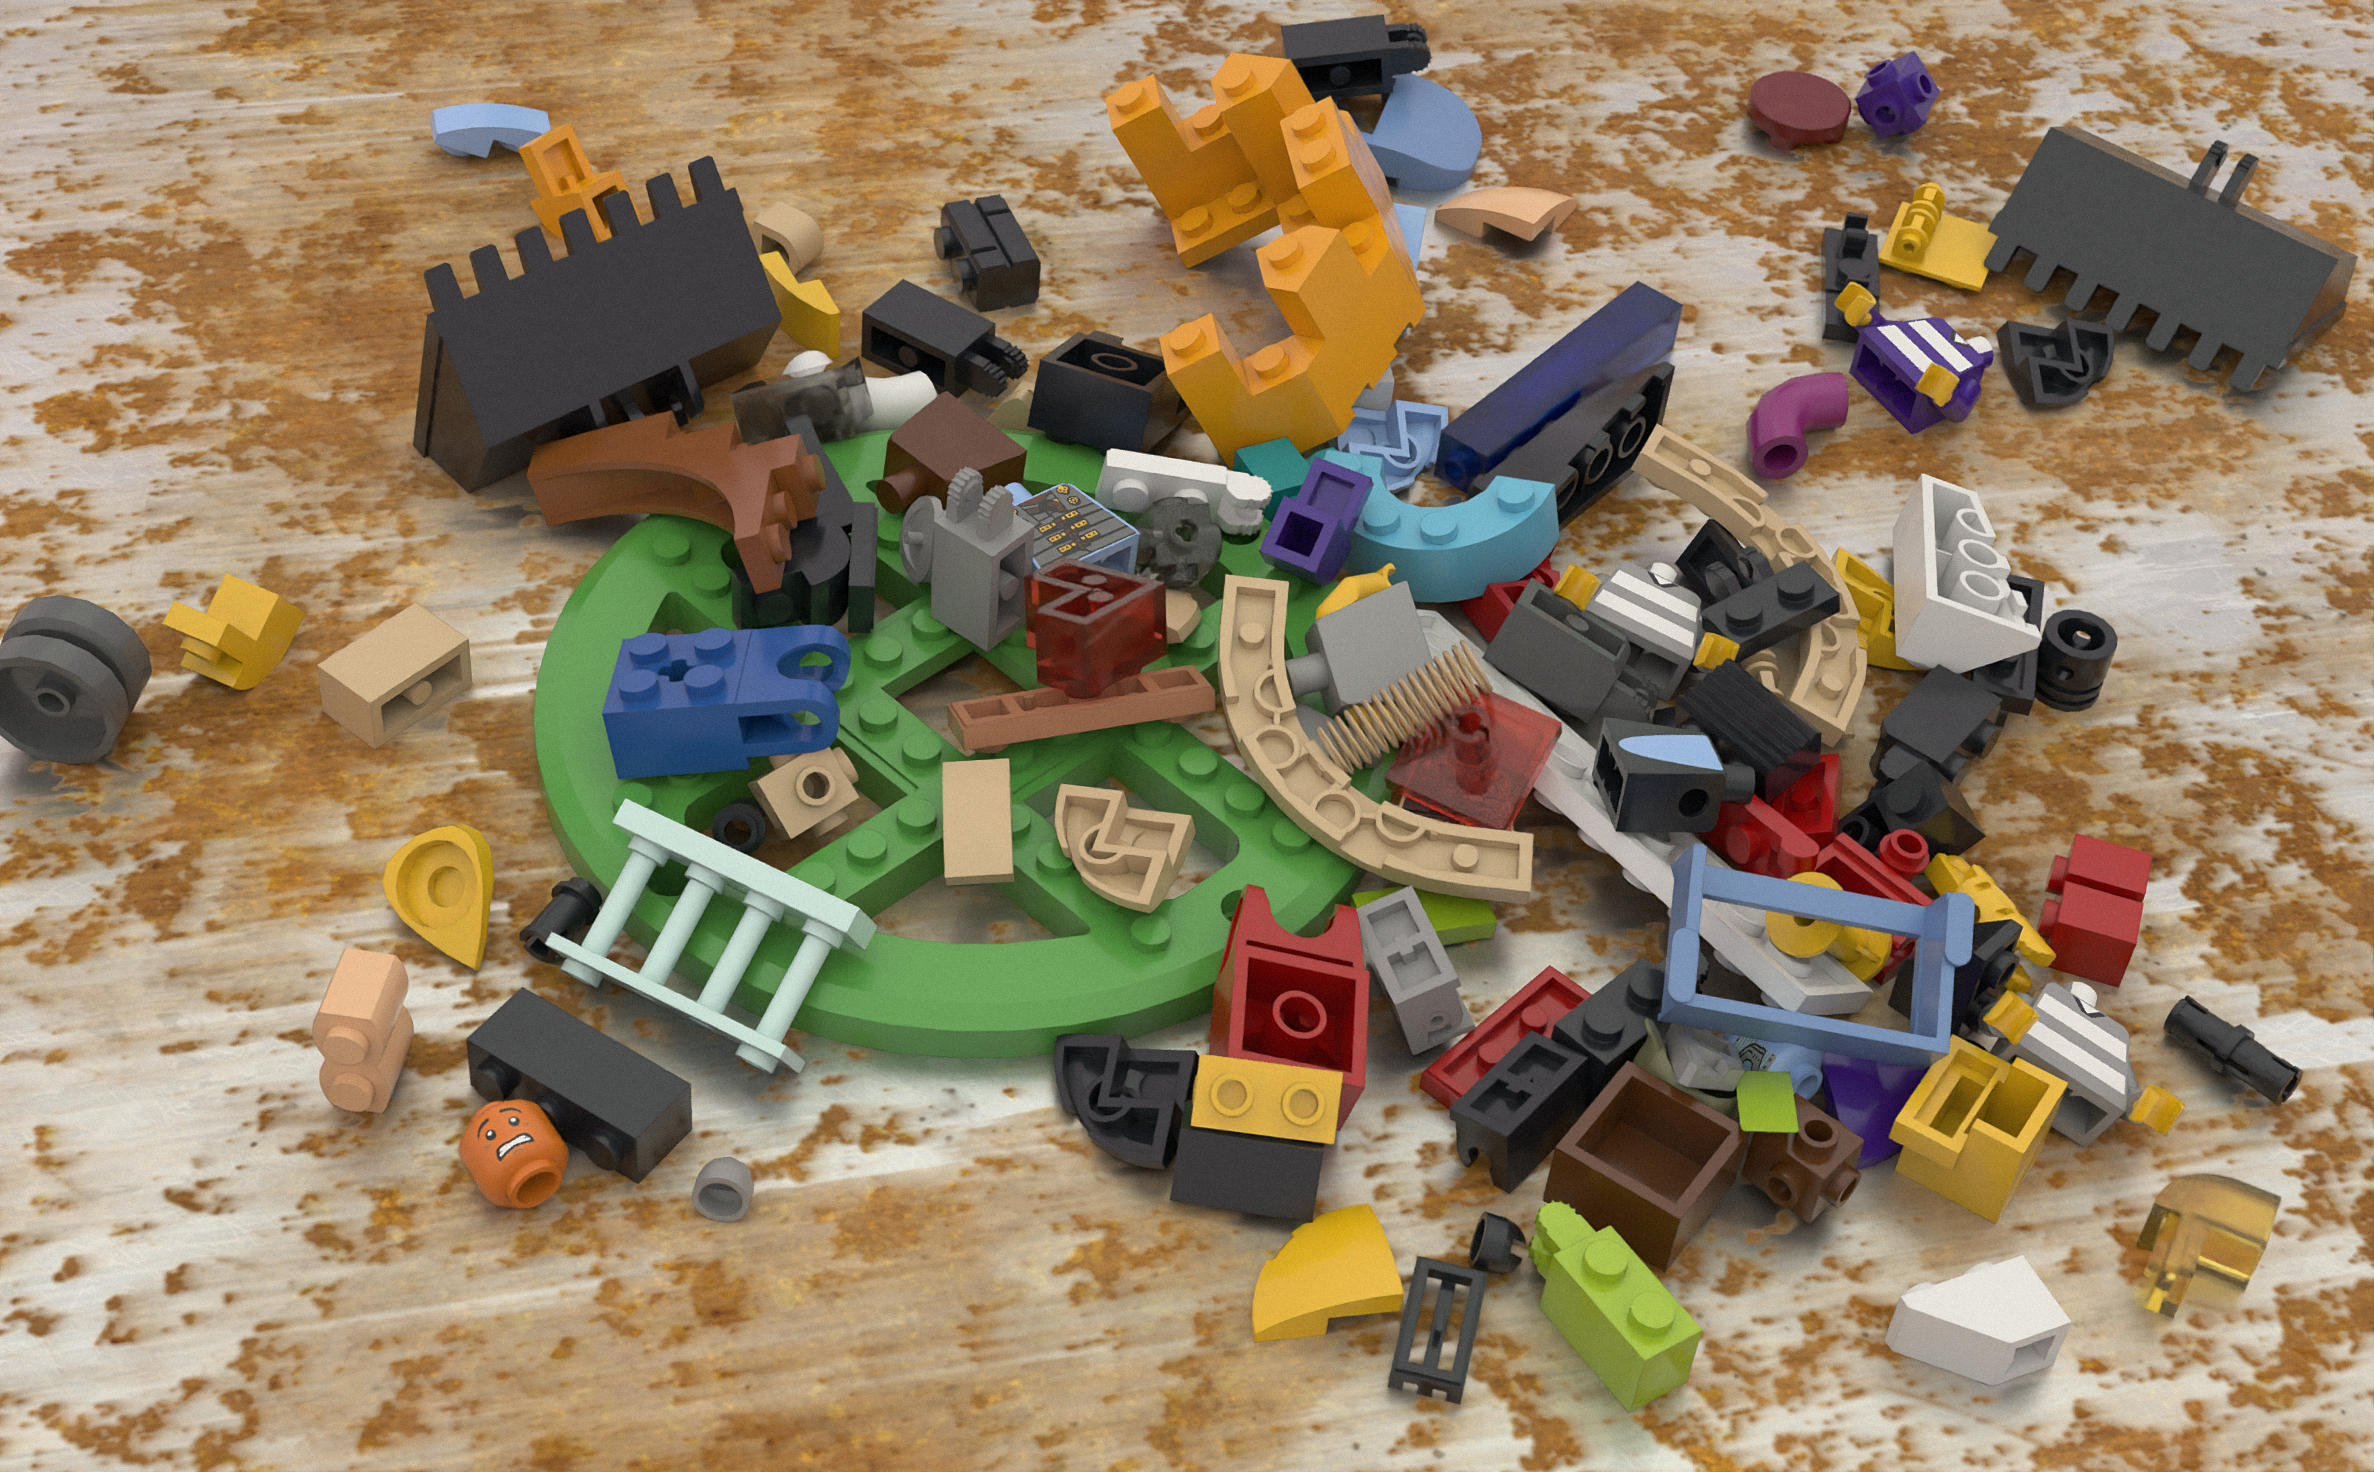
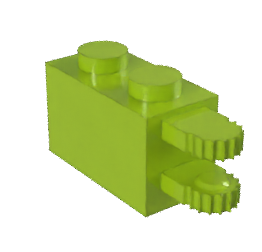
[1528,1200,1703,1413]

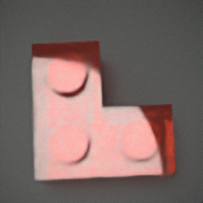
[1024,557,1167,699]

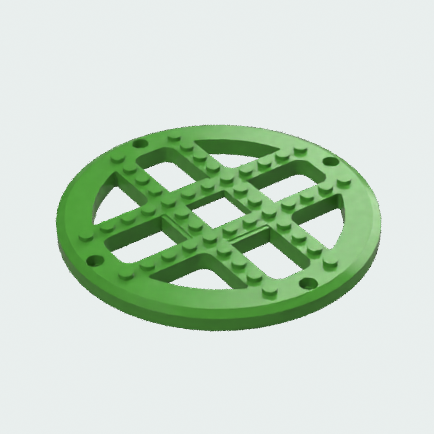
[533,428,1398,1058]

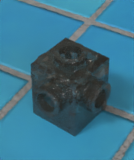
[1133,497,1222,590]

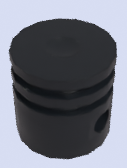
[2035,610,2118,712]

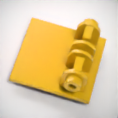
[1878,182,1998,292]

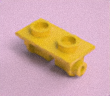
[1191,1054,1343,1145]

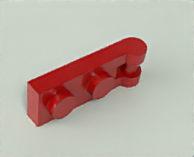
[1697,794,1820,880]

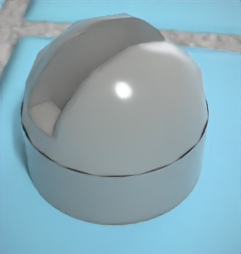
[692,1157,754,1222]

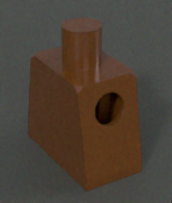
[876,391,1027,514]

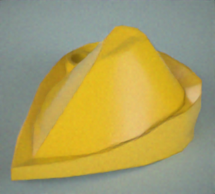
[383,823,494,971]

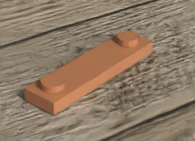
[947,665,1216,753]

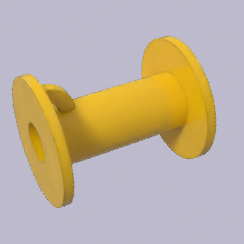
[1765,872,1892,983]

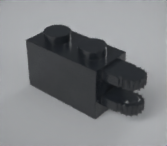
[1281,14,1432,101]
[861,279,1029,399]
[1551,952,1710,1105]

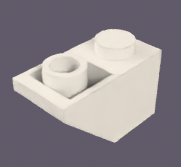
[1884,1255,2072,1386]

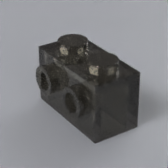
[729,356,874,445]

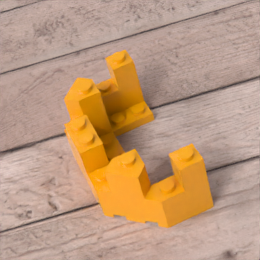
[1105,52,1427,471]

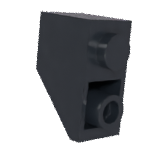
[1838,760,1986,875]
[1887,919,2023,1038]

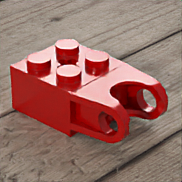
[1209,884,1370,1131]

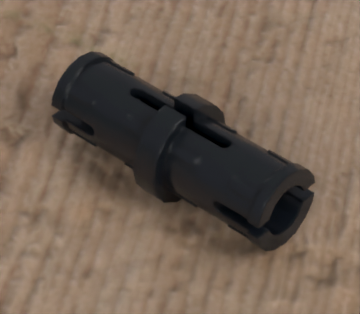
[2164,995,2303,1106]

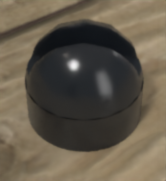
[1468,1212,1526,1275]

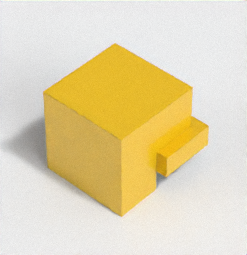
[1889,1034,2068,1224]

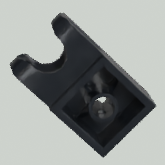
[1027,330,1191,457]

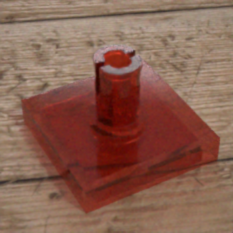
[1384,674,1562,831]

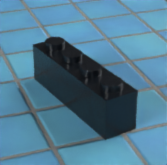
[1466,361,1675,532]

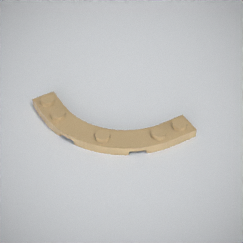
[1631,424,1867,748]
[1218,574,1533,905]

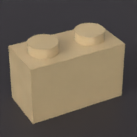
[317,602,473,750]

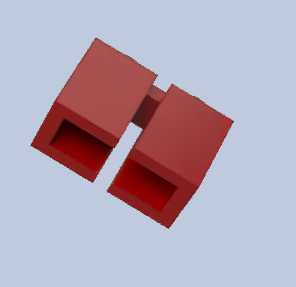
[2036,833,2153,988]

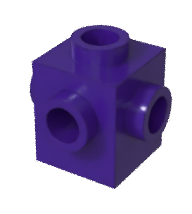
[1854,50,1940,140]

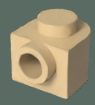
[750,200,824,276]

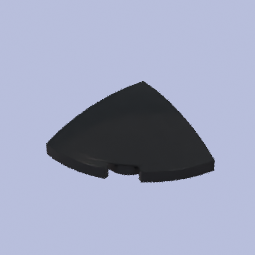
[1996,318,2114,409]
[1054,1034,1199,1170]

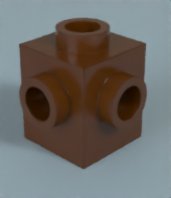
[1741,1093,1865,1224]

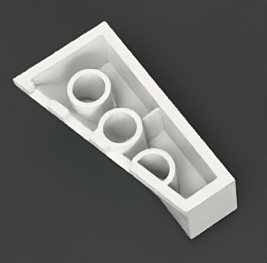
[1893,473,2042,674]

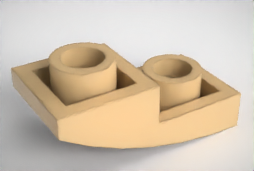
[942,758,1015,886]

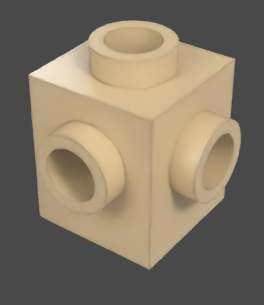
[747,747,859,841]

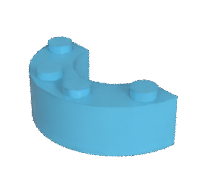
[1323,450,1559,602]

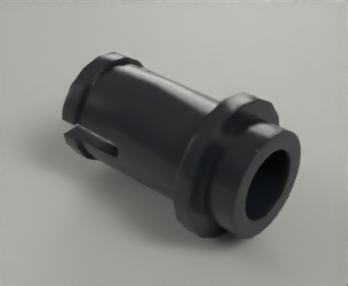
[712,797,766,855]
[519,877,602,963]

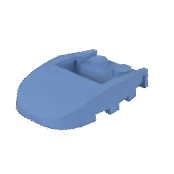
[1315,73,1482,191]

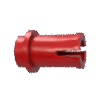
[1878,829,1929,883]

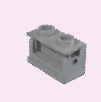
[1356,885,1476,1055]

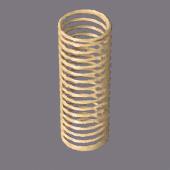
[1316,640,1493,776]

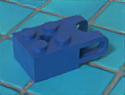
[602,624,851,779]

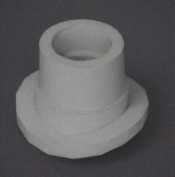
[899,495,943,583]

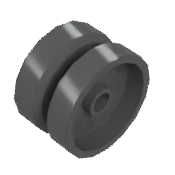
[0,595,152,765]

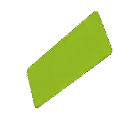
[1736,1070,1799,1133]

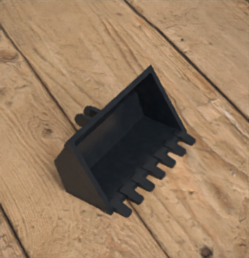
[1984,126,2358,393]

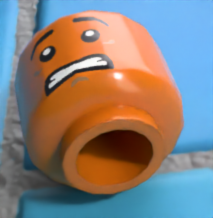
[459,1099,569,1209]

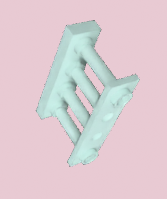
[545,798,878,1074]

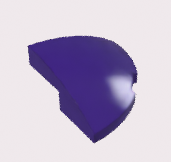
[1820,1052,1932,1170]

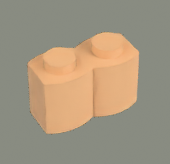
[312,948,414,1113]

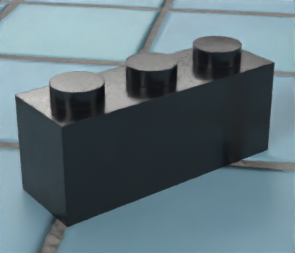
[466,987,692,1184]

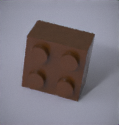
[1542,1060,1750,1272]

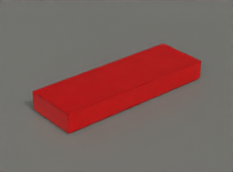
[1419,965,1592,1109]

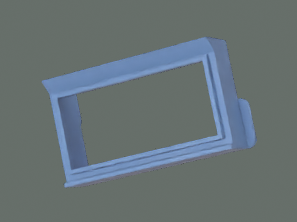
[1658,844,1975,1070]

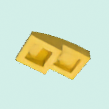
[758,251,840,359]

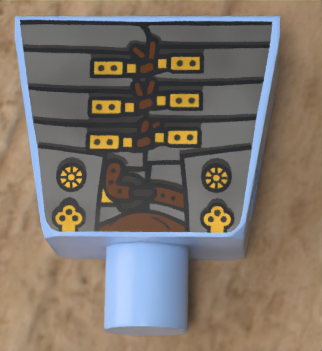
[1004,482,1140,622]

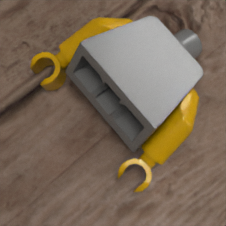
[1285,563,1452,755]

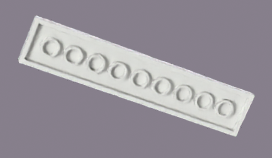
[1416,609,1873,1016]

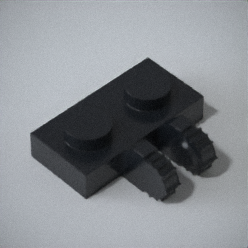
[1701,545,1840,663]

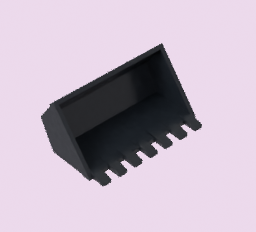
[413,155,782,494]

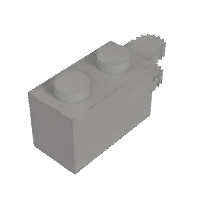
[930,467,1035,652]

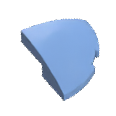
[1329,400,1448,494]

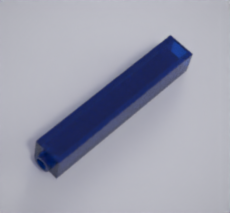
[1434,281,1683,494]

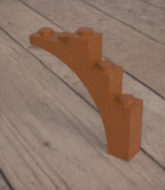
[526,410,826,594]

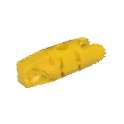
[1924,853,2056,993]

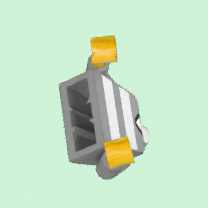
[1552,561,1740,702]
[1978,981,2186,1148]

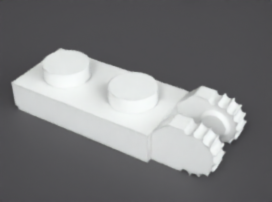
[1095,448,1273,536]

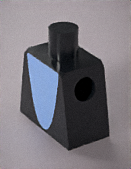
[1592,717,1755,832]

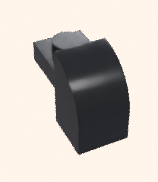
[732,513,851,630]

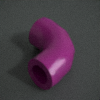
[1746,372,1849,479]

